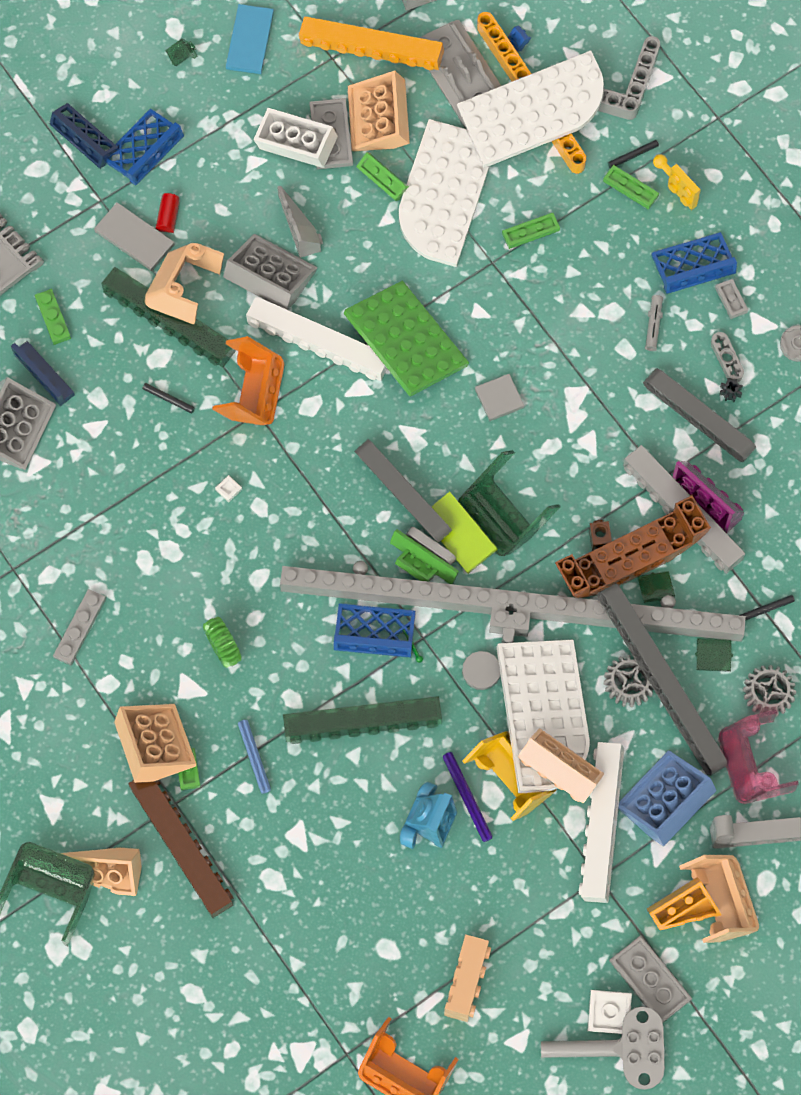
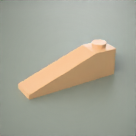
[56,848,142,896]

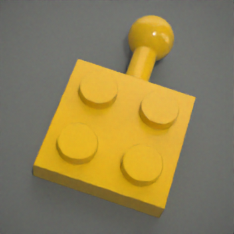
[653,154,700,210]

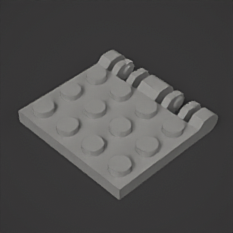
[0,214,44,295]

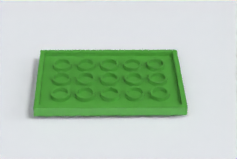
[343,280,469,397]

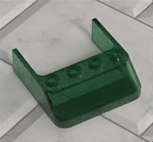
[458,450,561,556]
[0,842,95,947]

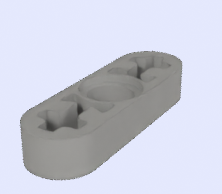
[711,332,744,383]
[406,527,456,565]

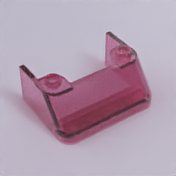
[718,710,799,804]

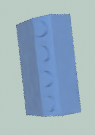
[618,750,717,847]

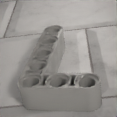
[598,36,660,120]
[710,815,801,848]

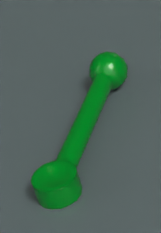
[403,630,423,663]

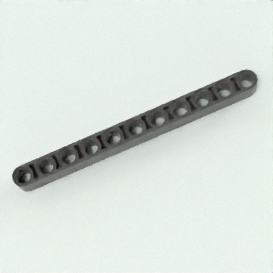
[598,584,727,776]

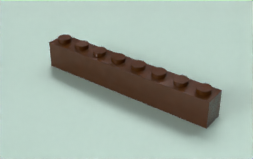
[128,780,234,918]

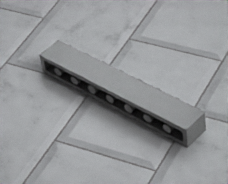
[623,445,745,574]

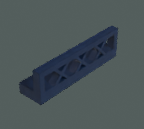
[50,103,118,169]
[11,341,75,406]

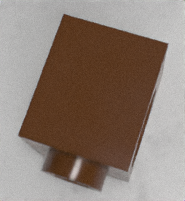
[589,520,612,551]

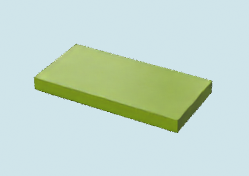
[431,491,498,574]

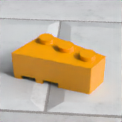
[647,877,722,930]

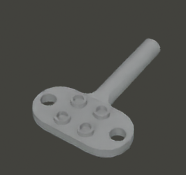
[541,1006,665,1090]

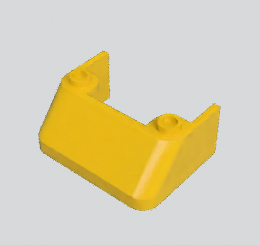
[463,731,557,821]

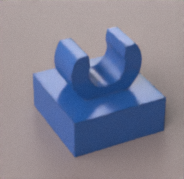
[507,26,531,52]

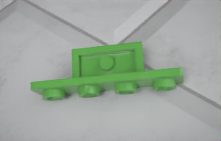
[390,529,459,584]

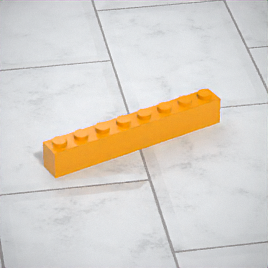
[299,16,444,70]

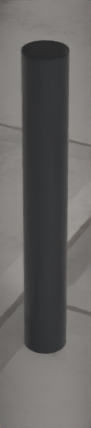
[608,140,659,169]
[142,383,195,414]
[739,595,795,621]

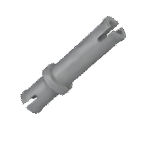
[645,295,663,351]

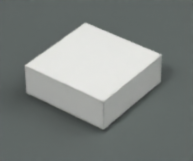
[215,475,242,502]

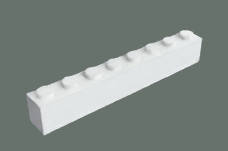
[246,296,387,381]
[579,742,624,903]

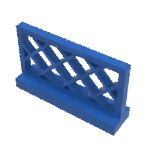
[106,109,184,186]
[651,232,737,294]
[334,604,416,658]

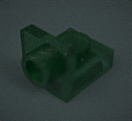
[165,38,198,66]

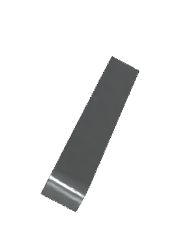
[643,368,756,462]
[354,439,452,543]

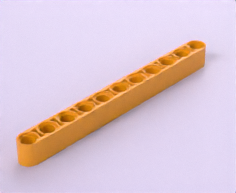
[477,12,586,174]

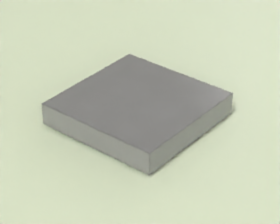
[475,374,524,422]

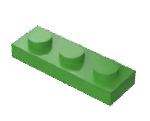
[356,152,409,201]
[603,165,659,210]
[502,213,560,249]
[35,289,71,345]

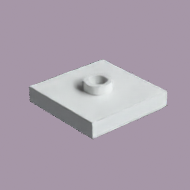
[588,990,632,1034]

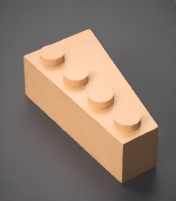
[444,934,491,1022]

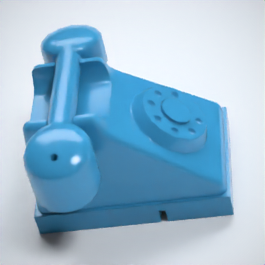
[400,782,457,849]

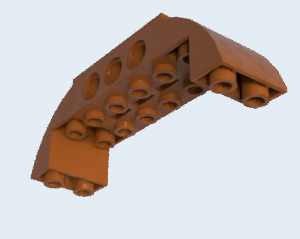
[555,495,711,598]

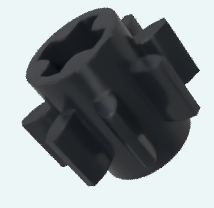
[719,378,743,402]

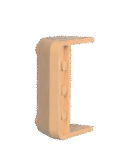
[145,243,224,324]
[679,855,759,943]

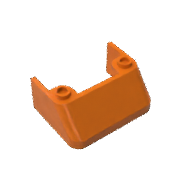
[212,336,284,425]
[358,1017,459,1095]

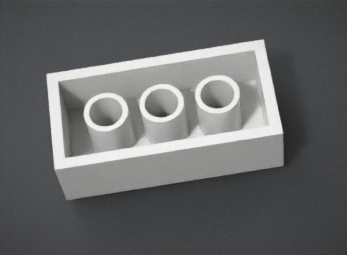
[253,108,338,168]

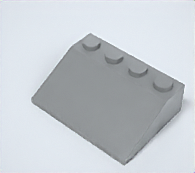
[223,234,317,310]
[0,377,56,470]

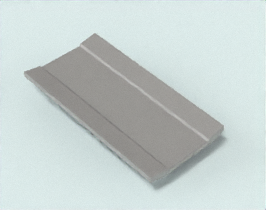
[419,20,501,127]

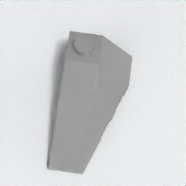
[277,186,323,258]

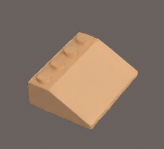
[348,71,410,152]
[114,704,196,783]

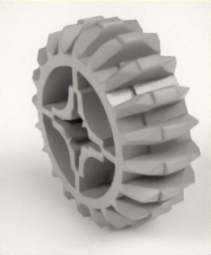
[604,655,654,708]
[743,665,796,717]

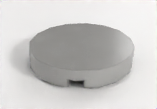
[780,325,801,362]
[462,651,500,690]

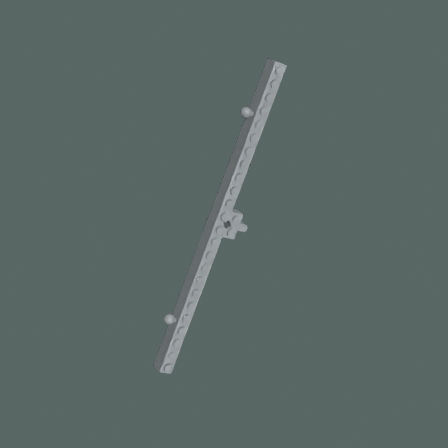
[280,561,746,643]

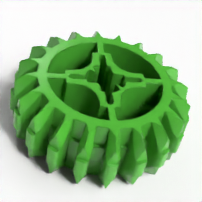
[203,616,242,668]

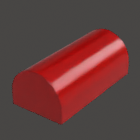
[155,193,180,233]

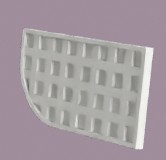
[457,51,604,168]
[399,119,490,267]
[496,640,590,793]

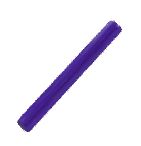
[443,752,492,842]

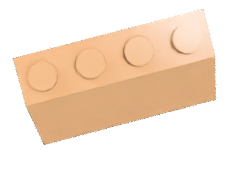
[518,728,604,803]

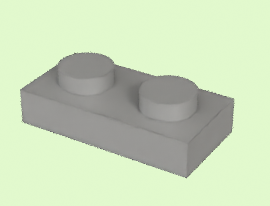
[715,279,748,319]

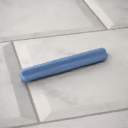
[238,720,271,794]

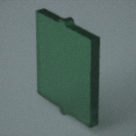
[637,571,675,603]
[695,638,733,672]

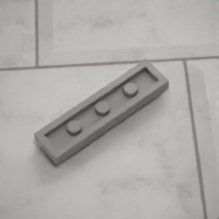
[53,589,106,666]

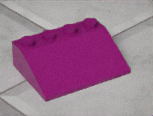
[673,461,744,534]

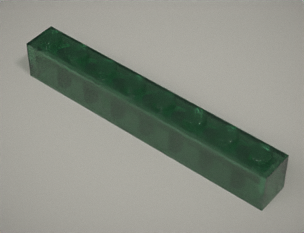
[101,267,236,368]
[283,696,442,744]

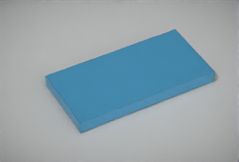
[226,4,274,74]

